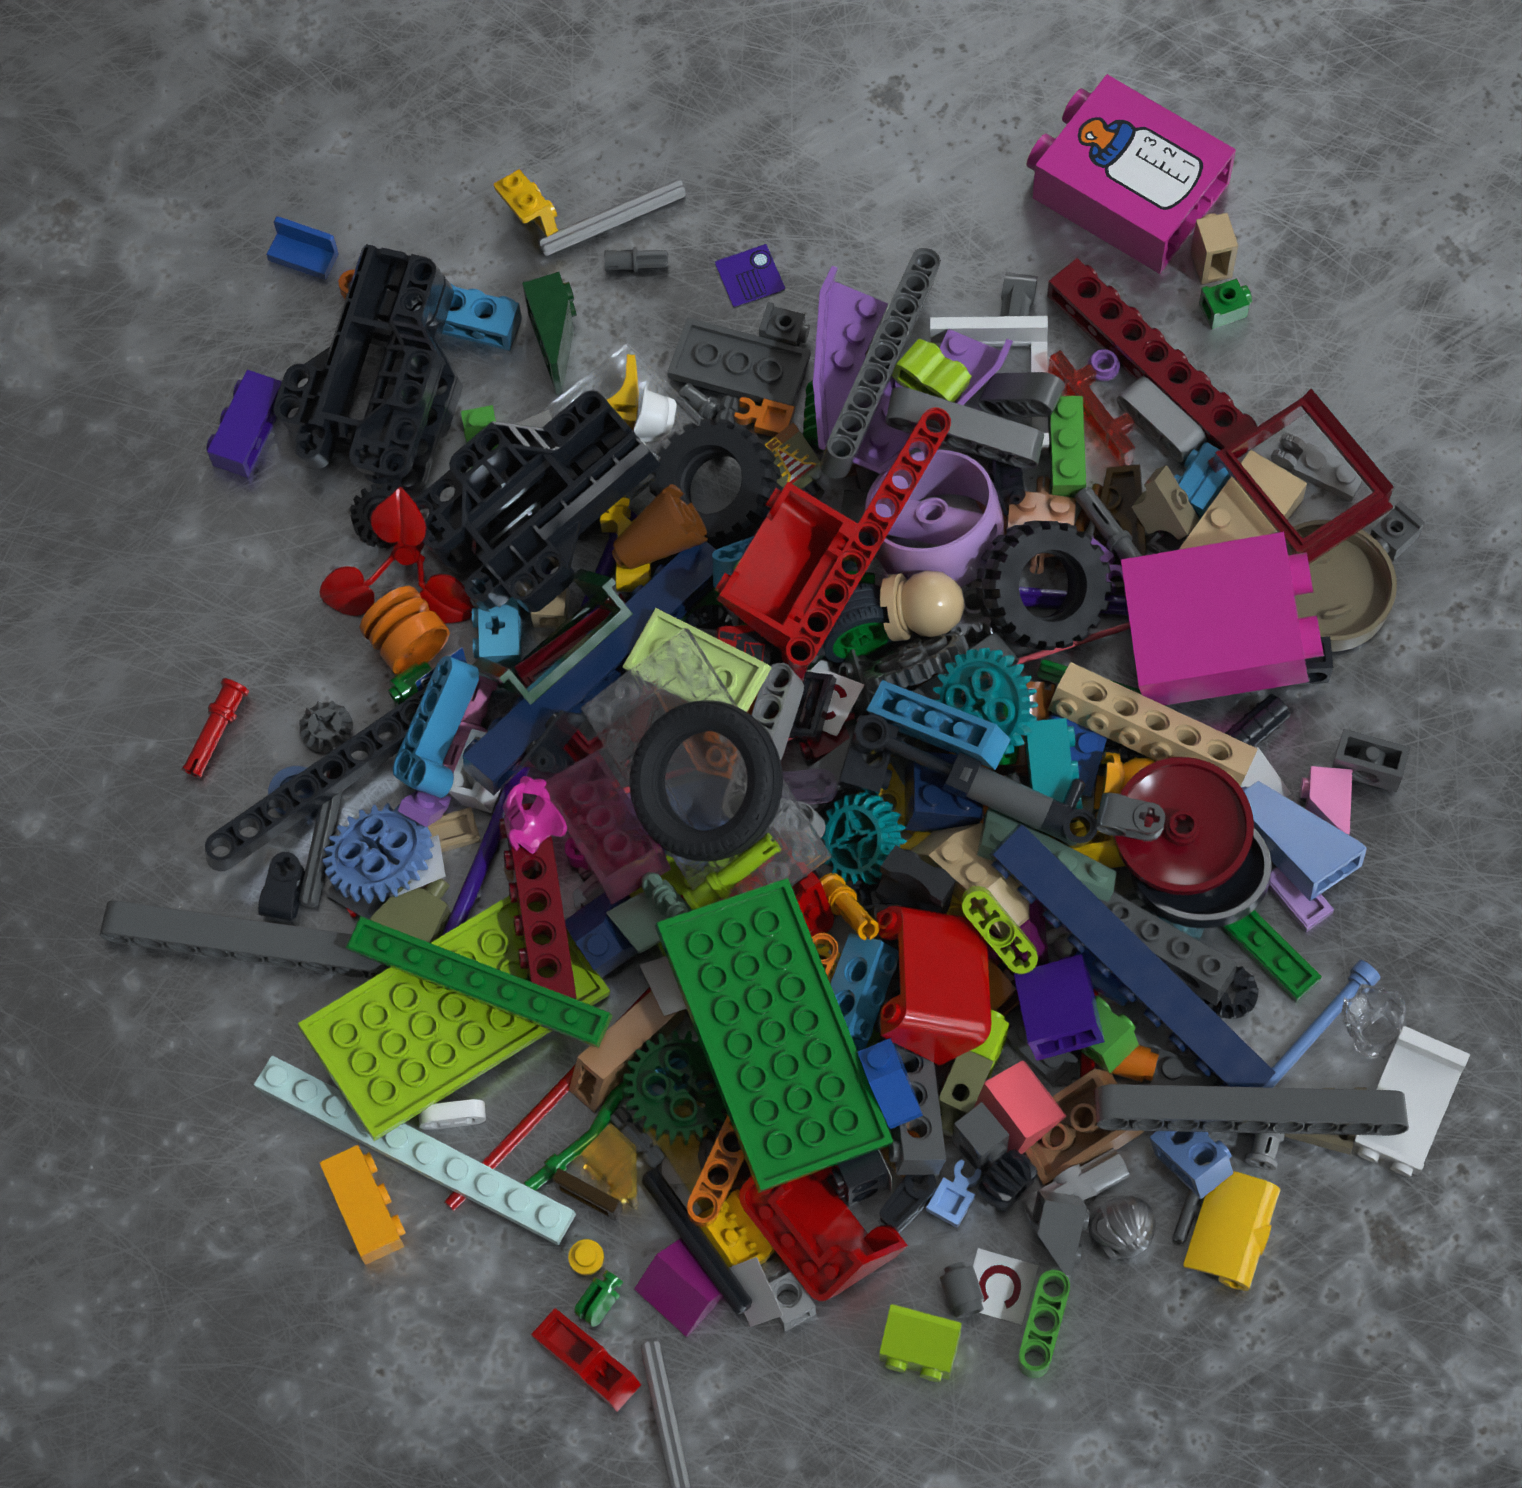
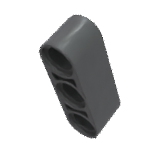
[978,372,1065,417]

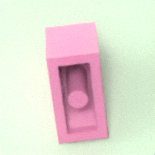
[1300,766,1352,835]

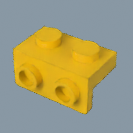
[493,169,558,237]
[698,1189,775,1267]

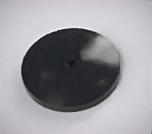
[1131,828,1272,928]

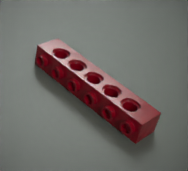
[499,803,577,999]

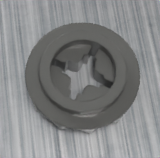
[299,701,353,753]

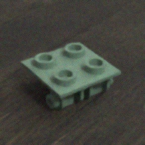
[606,872,692,954]

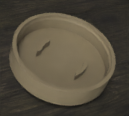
[1286,520,1397,652]

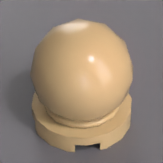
[880,570,965,641]

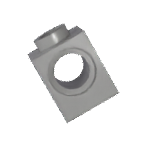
[767,1270,816,1331]

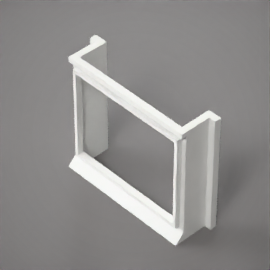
[930,316,1049,456]

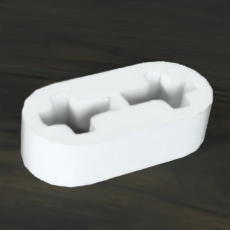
[418,1099,486,1130]

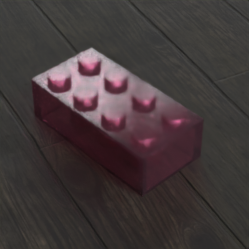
[545,750,671,905]

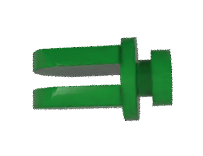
[574,1270,624,1327]

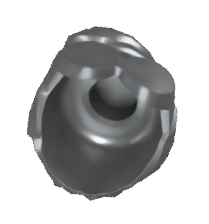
[1088,1196,1156,1260]

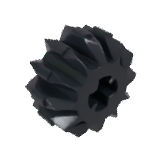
[978,1149,1038,1211]

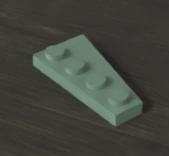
[977,807,1116,902]

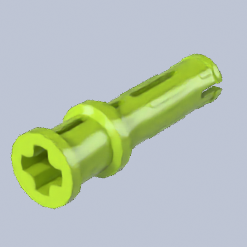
[683,833,781,910]

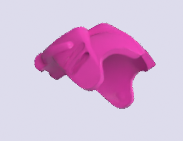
[503,776,567,854]

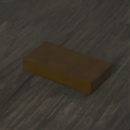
[552,1168,623,1220]

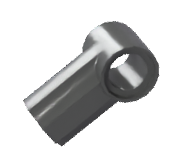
[1000,272,1038,317]

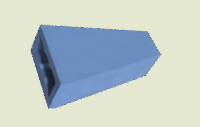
[1242,781,1367,901]

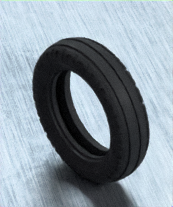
[629,700,783,862]

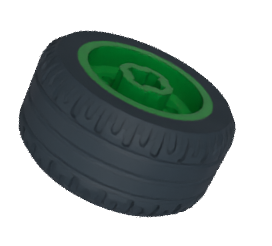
[814,583,895,664]

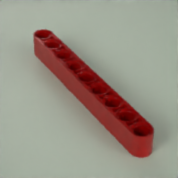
[782,407,951,671]

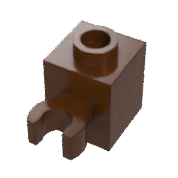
[988,956,1026,1017]

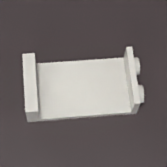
[1353,1026,1470,1177]

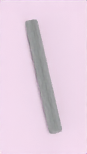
[538,179,686,256]
[640,1341,691,1488]

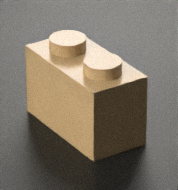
[1191,213,1238,285]

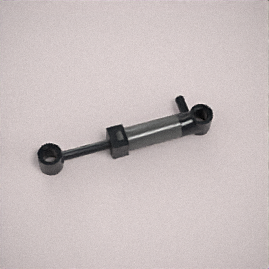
[852,714,1097,848]

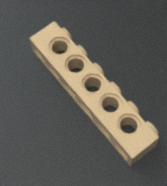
[1048,662,1258,786]

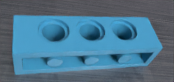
[390,283,522,351]
[867,680,1011,770]
[831,933,899,1052]

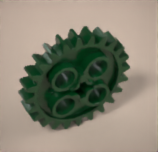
[623,1030,727,1145]

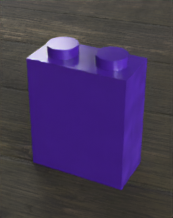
[1014,954,1105,1061]

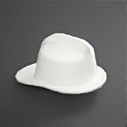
[634,382,677,442]

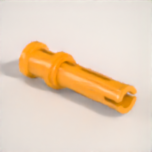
[819,873,879,940]

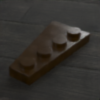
[1093,464,1147,594]

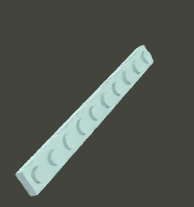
[254,1056,576,1245]

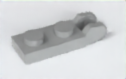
[1270,433,1363,502]

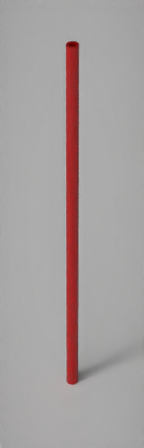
[444,987,652,1211]

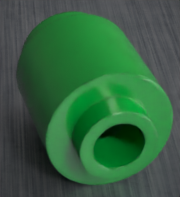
[387,661,432,706]

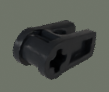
[879,1174,936,1234]

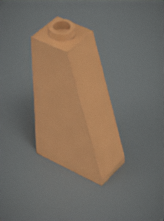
[569,991,686,1113]

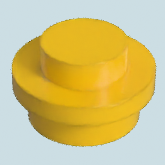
[568,1239,604,1276]

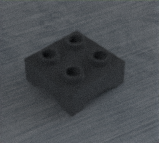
[875,845,956,914]

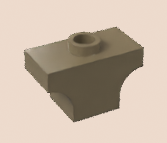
[1132,465,1200,540]

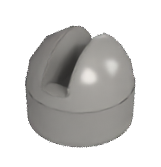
[1053,933,1078,959]

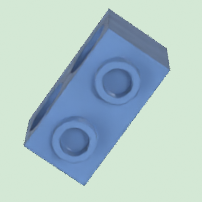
[1149,1131,1233,1199]

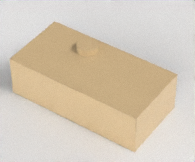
[1179,450,1307,550]

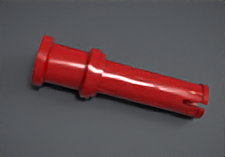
[182,678,250,779]

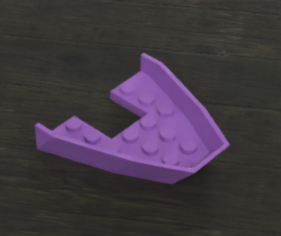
[813,266,1013,474]

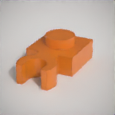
[734,397,795,437]

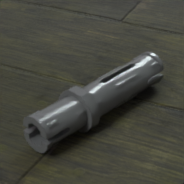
[1075,487,1142,560]

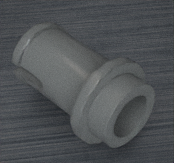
[677,383,720,420]

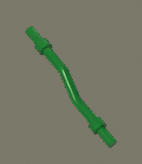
[523,1059,672,1191]

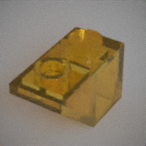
[581,1123,639,1209]

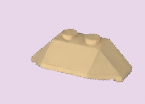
[911,823,1029,938]

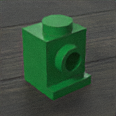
[1199,278,1252,330]

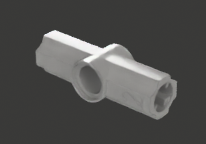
[1021,1148,1130,1221]

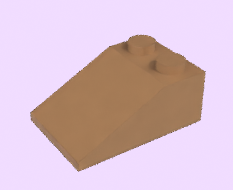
[1025,1068,1144,1186]

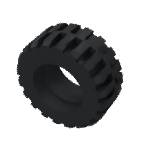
[649,418,782,550]
[976,521,1112,650]

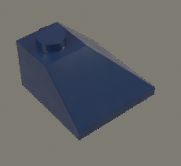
[565,882,638,977]

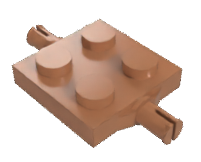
[1006,476,1076,574]

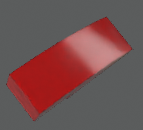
[531,1308,641,1412]

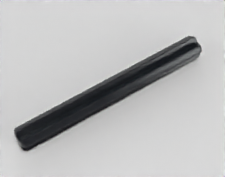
[642,1168,752,1314]

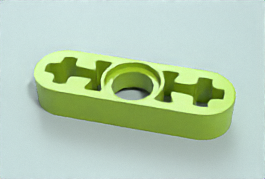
[961,886,1038,974]

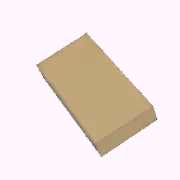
[428,807,481,853]

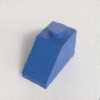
[858,1038,923,1129]

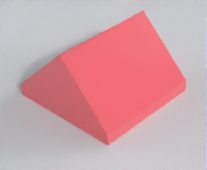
[974,1060,1066,1154]

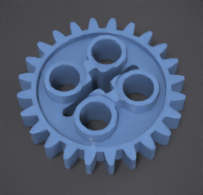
[323,803,434,903]

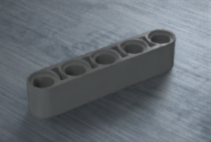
[885,387,1044,469]

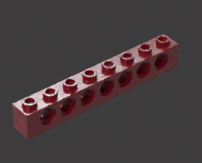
[1047,258,1257,451]

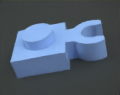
[926,1159,981,1228]

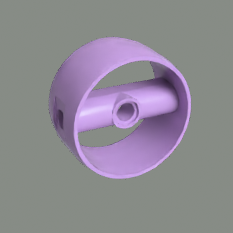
[865,450,1004,587]

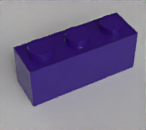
[206,369,282,478]

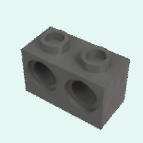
[953,1102,1009,1173]

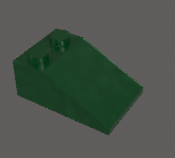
[522,272,577,395]

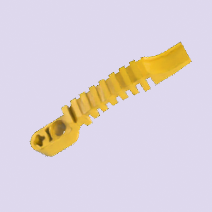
[600,354,652,592]

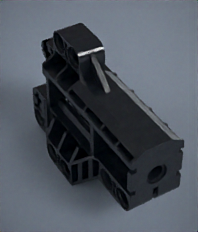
[274,244,463,495]
[413,390,661,613]

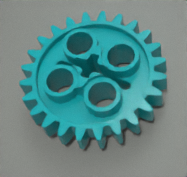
[933,648,1038,758]

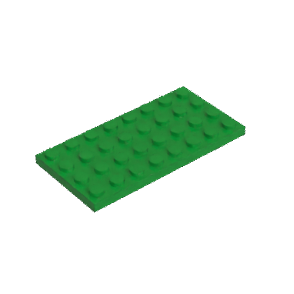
[655,878,893,1193]

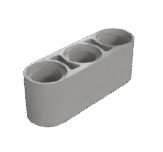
[1116,376,1207,462]

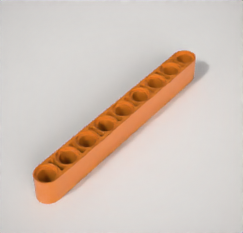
[687,933,838,1227]

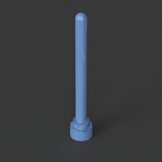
[1263,960,1381,1088]

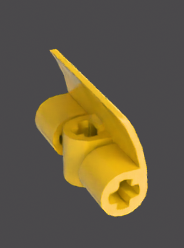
[1183,1171,1280,1291]

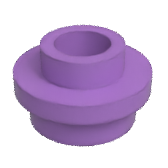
[1087,349,1120,381]

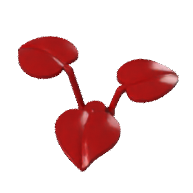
[319,487,474,623]

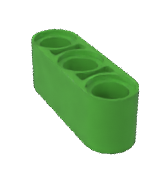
[1018,1270,1070,1378]

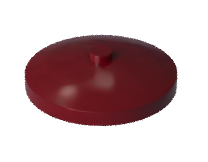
[1113,757,1254,895]

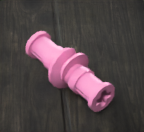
[443,676,498,773]

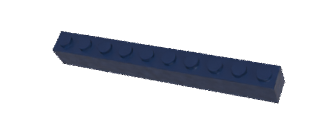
[463,542,716,796]
[989,824,1276,1087]

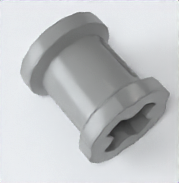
[1245,1133,1285,1170]

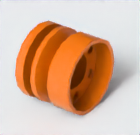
[359,586,450,675]

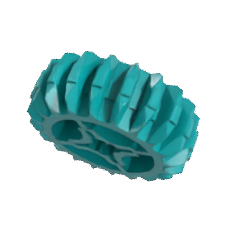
[820,793,907,885]

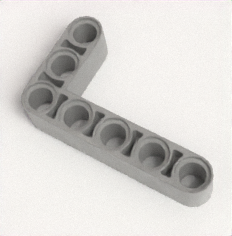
[723,663,826,843]

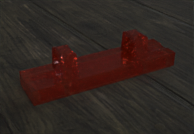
[1048,350,1136,466]

